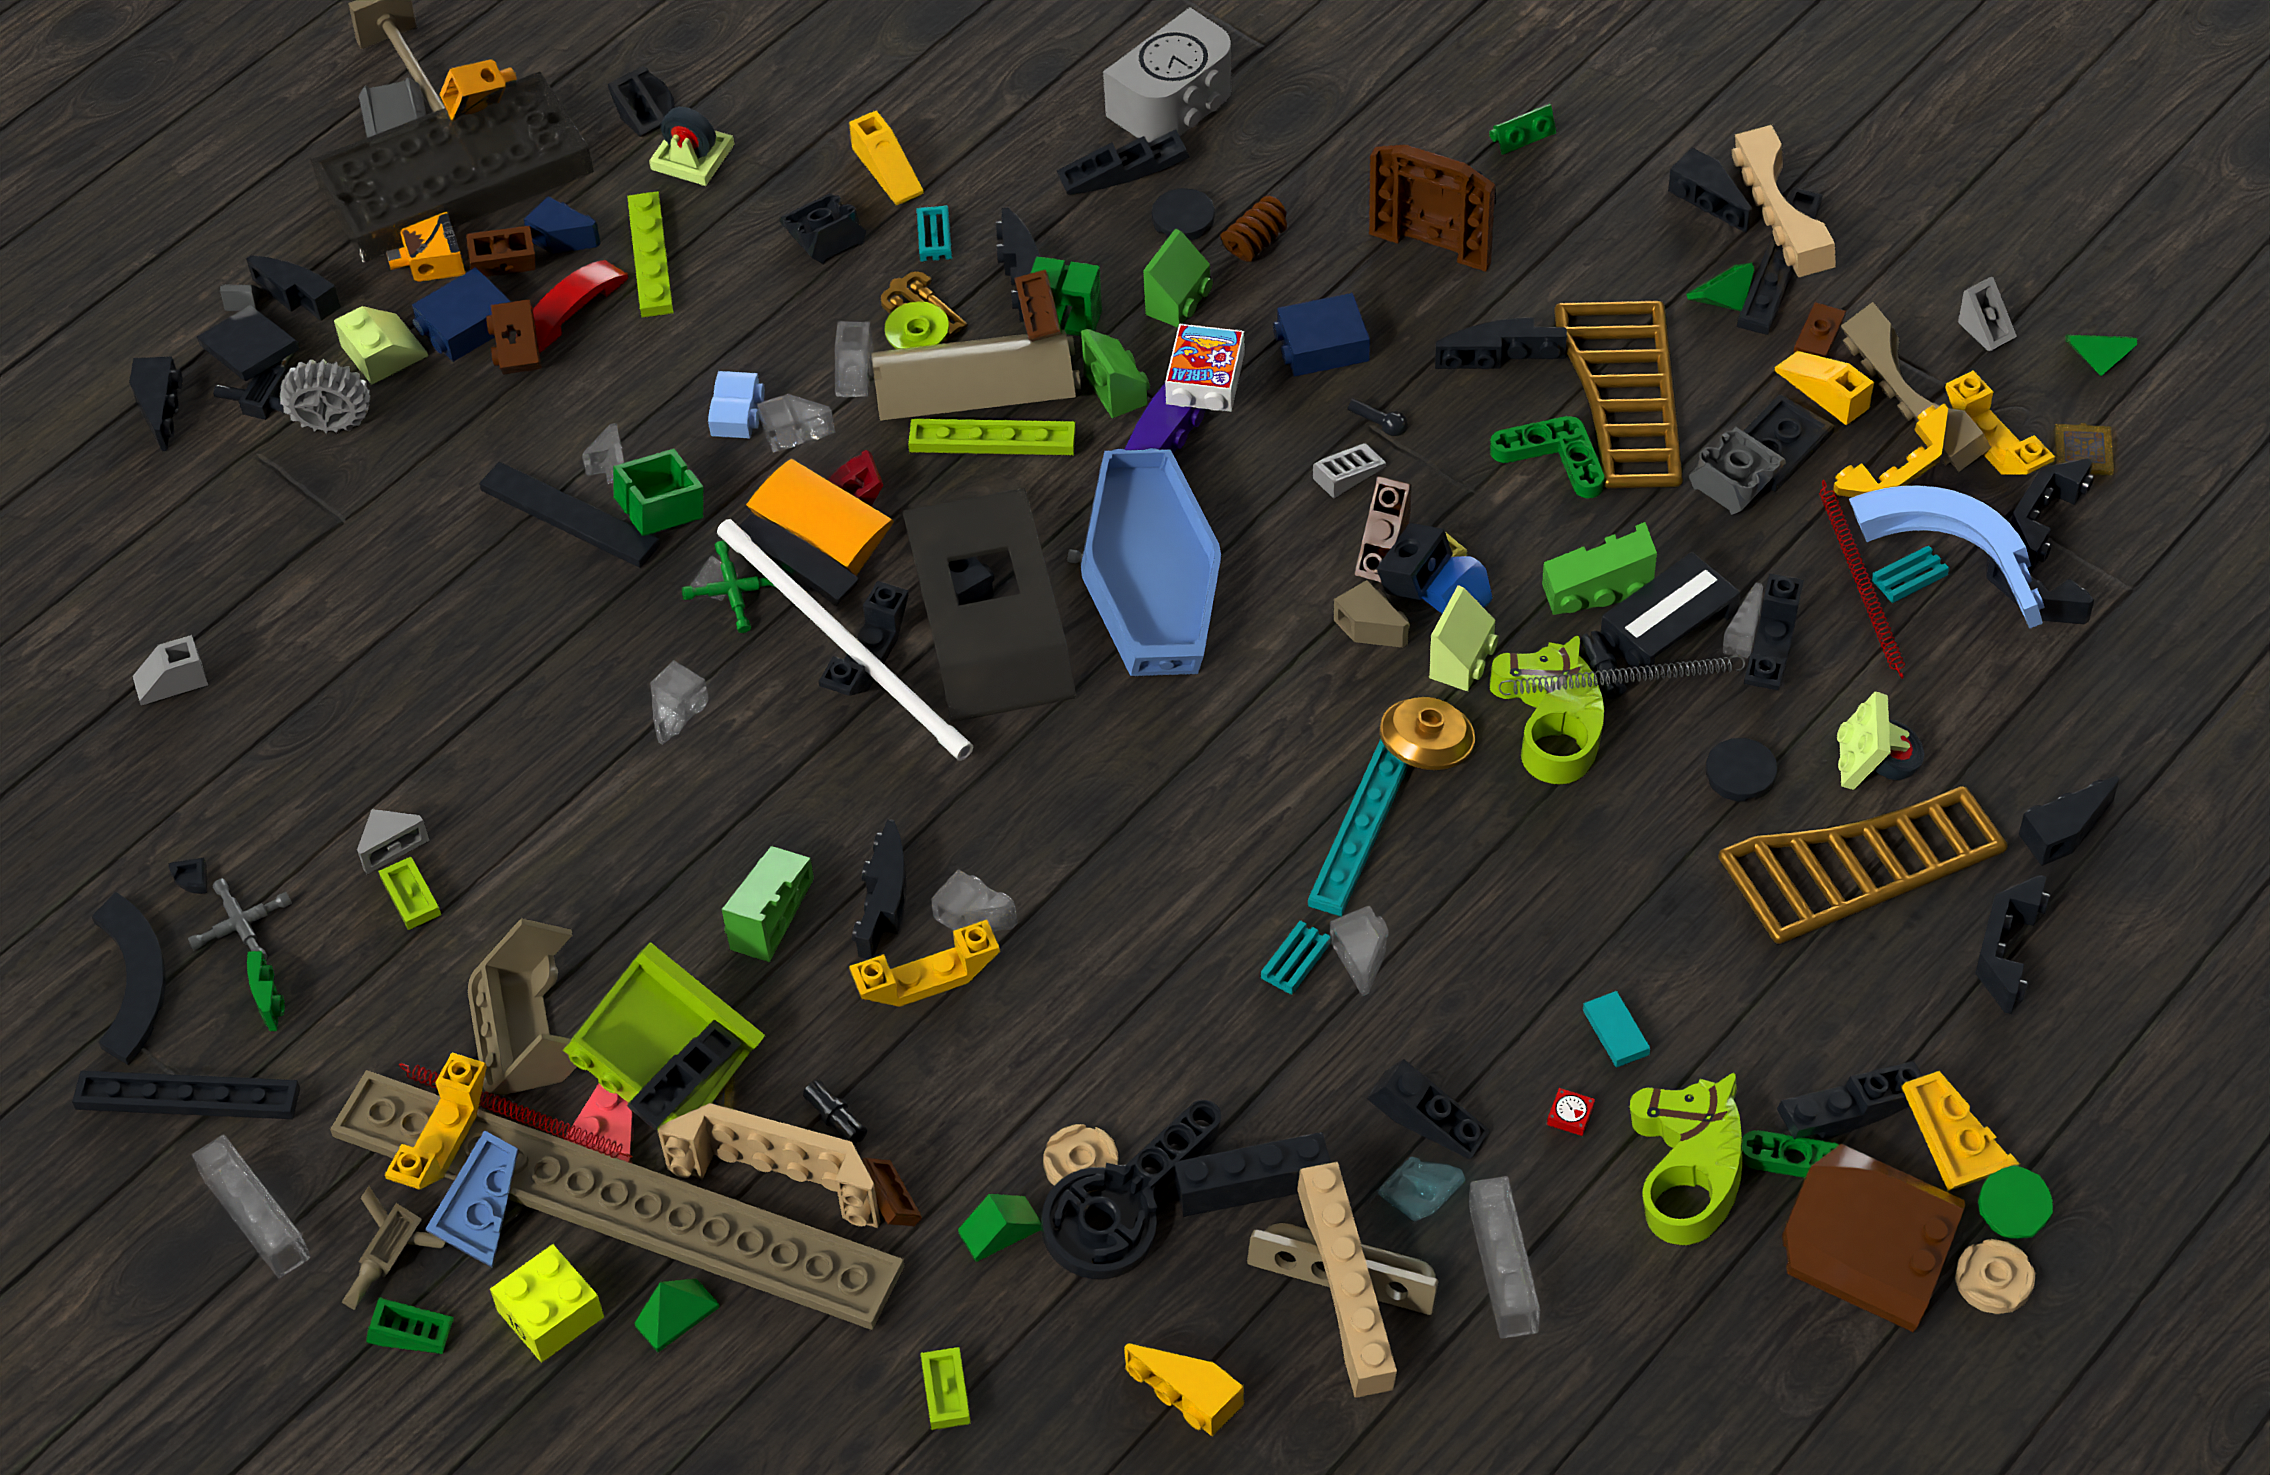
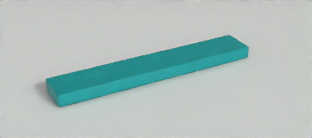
[1308,739,1409,917]

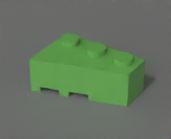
[1542,522,1657,615]
[722,846,814,962]

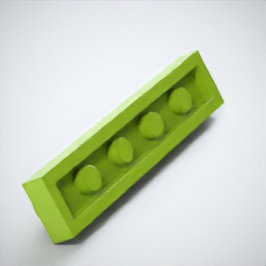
[627,191,673,318]
[908,419,1076,455]

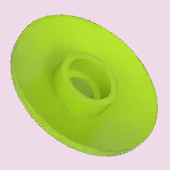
[885,301,949,349]

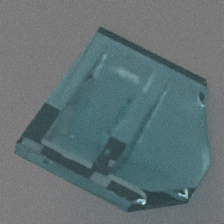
[1377,1157,1466,1221]

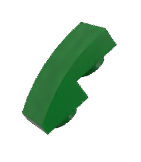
[247,951,285,1031]

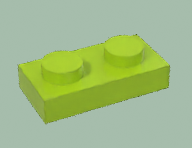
[378,857,441,930]
[921,1347,971,1430]

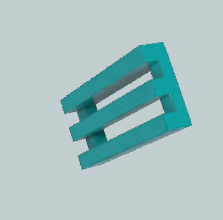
[917,206,952,261]
[1872,545,1949,603]
[1261,921,1331,995]

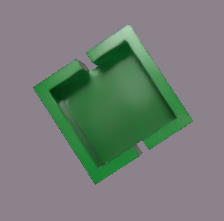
[1031,256,1102,336]
[613,449,703,536]

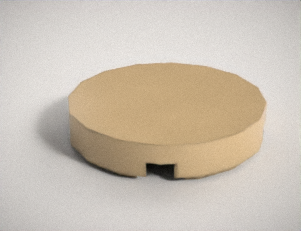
[1043,1124,1118,1193]
[1955,1239,2035,1314]

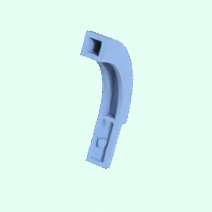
[1849,486,2045,628]

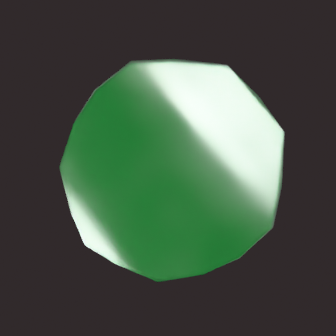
[1978,1165,2053,1239]

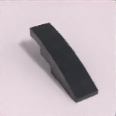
[1057,129,1190,195]
[739,514,859,606]
[627,1020,742,1131]

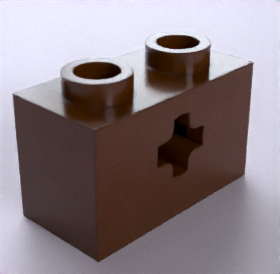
[466,225,536,277]
[486,299,542,375]

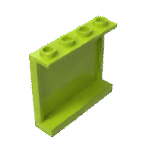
[563,942,765,1130]

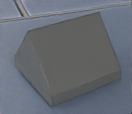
[220,285,261,311]

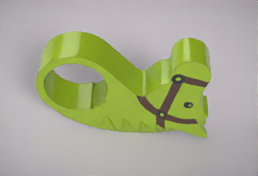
[1489,636,1604,784]
[1630,1073,1742,1245]

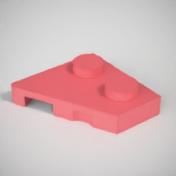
[564,1083,634,1163]

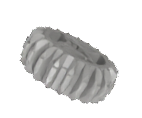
[280,359,370,433]

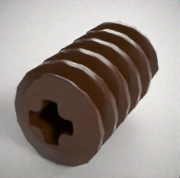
[1220,195,1287,262]

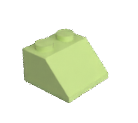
[334,306,428,385]
[1429,586,1499,691]

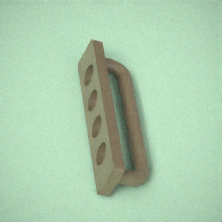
[1247,1223,1439,1315]

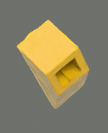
[849,110,924,205]
[1774,351,1874,425]
[1124,1343,1244,1436]

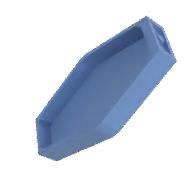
[1081,448,1221,676]

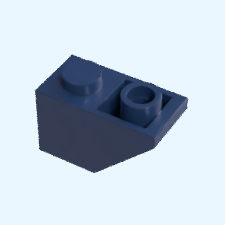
[524,197,601,254]

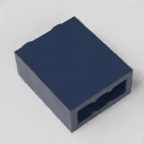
[412,267,511,362]
[1273,293,1370,376]

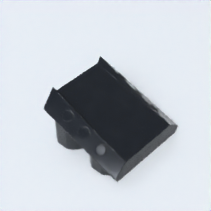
[779,193,866,265]

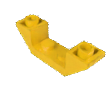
[1945,371,2055,475]
[1833,403,1948,497]
[849,920,1000,1007]
[385,1053,487,1189]

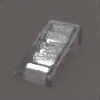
[1723,583,1764,658]

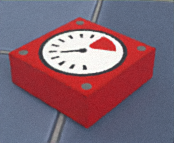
[1547,1088,1595,1136]

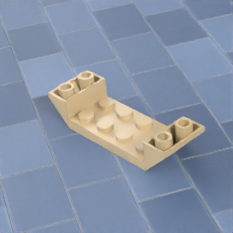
[658,1103,881,1228]

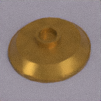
[1380,697,1475,770]

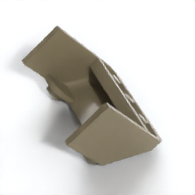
[468,918,577,1095]

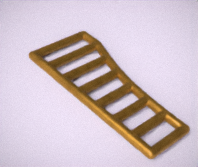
[1554,301,1683,488]
[1718,786,2008,944]

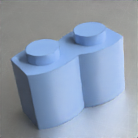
[708,371,765,438]

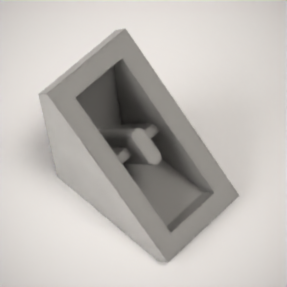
[1958,277,2017,351]
[357,809,429,874]

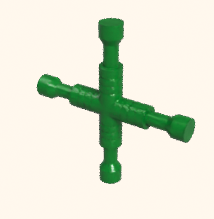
[682,540,776,633]

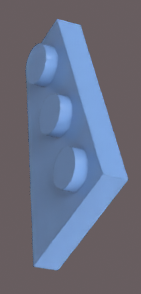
[426,1130,518,1268]

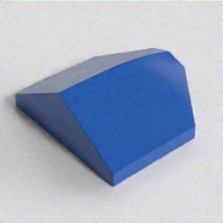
[1421,556,1492,614]

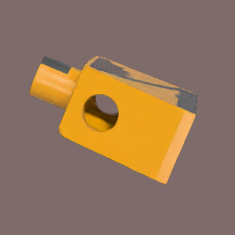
[439,59,517,121]
[386,212,465,282]

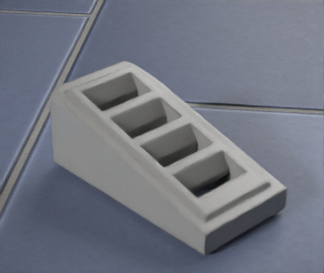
[1313,443,1386,498]

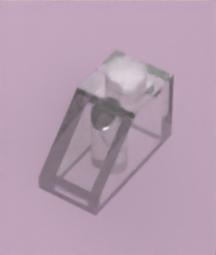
[1330,906,1389,996]

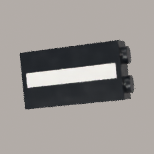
[1601,552,1740,678]

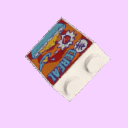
[1165,324,1244,412]

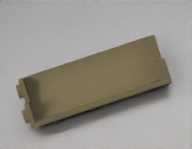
[871,329,1081,421]

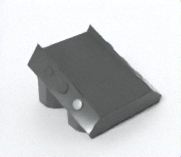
[359,77,431,154]
[1689,427,1786,515]

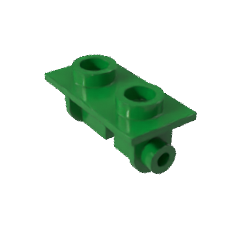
[1489,104,1556,155]

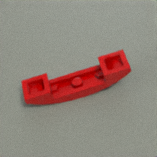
[516,260,628,353]

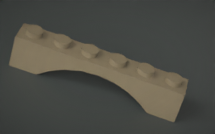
[1841,302,1991,472]

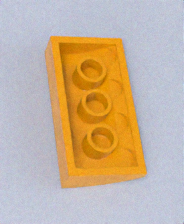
[746,459,894,576]

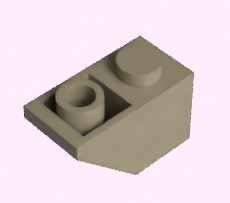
[1334,580,1410,648]

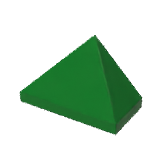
[1686,263,1754,311]
[2065,334,2137,376]
[634,1278,720,1352]

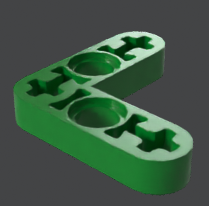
[1490,416,1604,498]
[1742,1130,1839,1178]

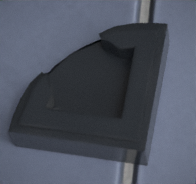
[168,858,207,894]

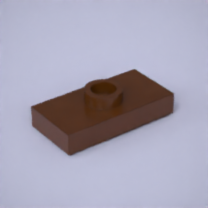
[1014,270,1062,342]
[1793,302,1846,358]
[862,1158,922,1227]

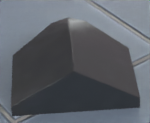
[608,66,675,137]

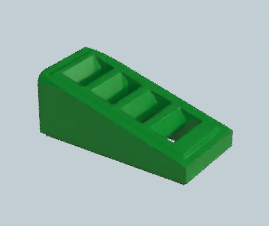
[366,1297,454,1354]

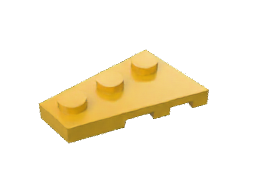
[1901,1071,2020,1191]

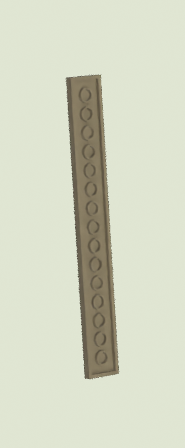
[330,1070,905,1330]

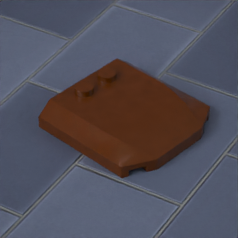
[1369,144,1495,272]
[1782,1144,1965,1332]

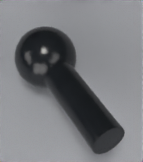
[1347,398,1408,436]

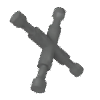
[187,879,292,960]

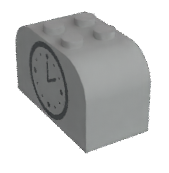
[1103,8,1232,142]

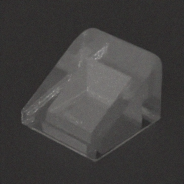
[689,555,739,601]

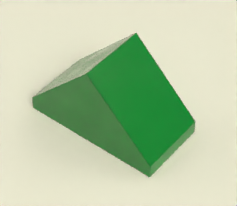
[958,1194,1041,1262]

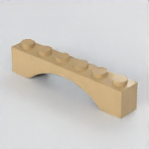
[1732,125,1836,277]
[1297,1162,1397,1398]

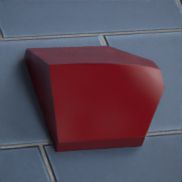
[827,450,883,507]

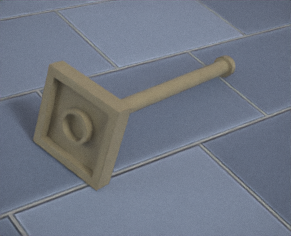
[349,0,468,148]

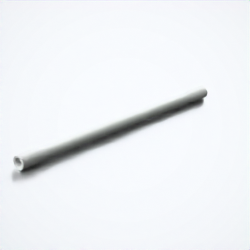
[717,519,973,761]

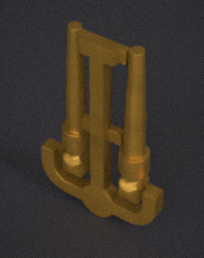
[881,272,968,344]

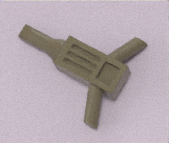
[342,1186,446,1310]

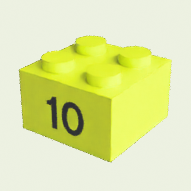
[490,1244,604,1363]

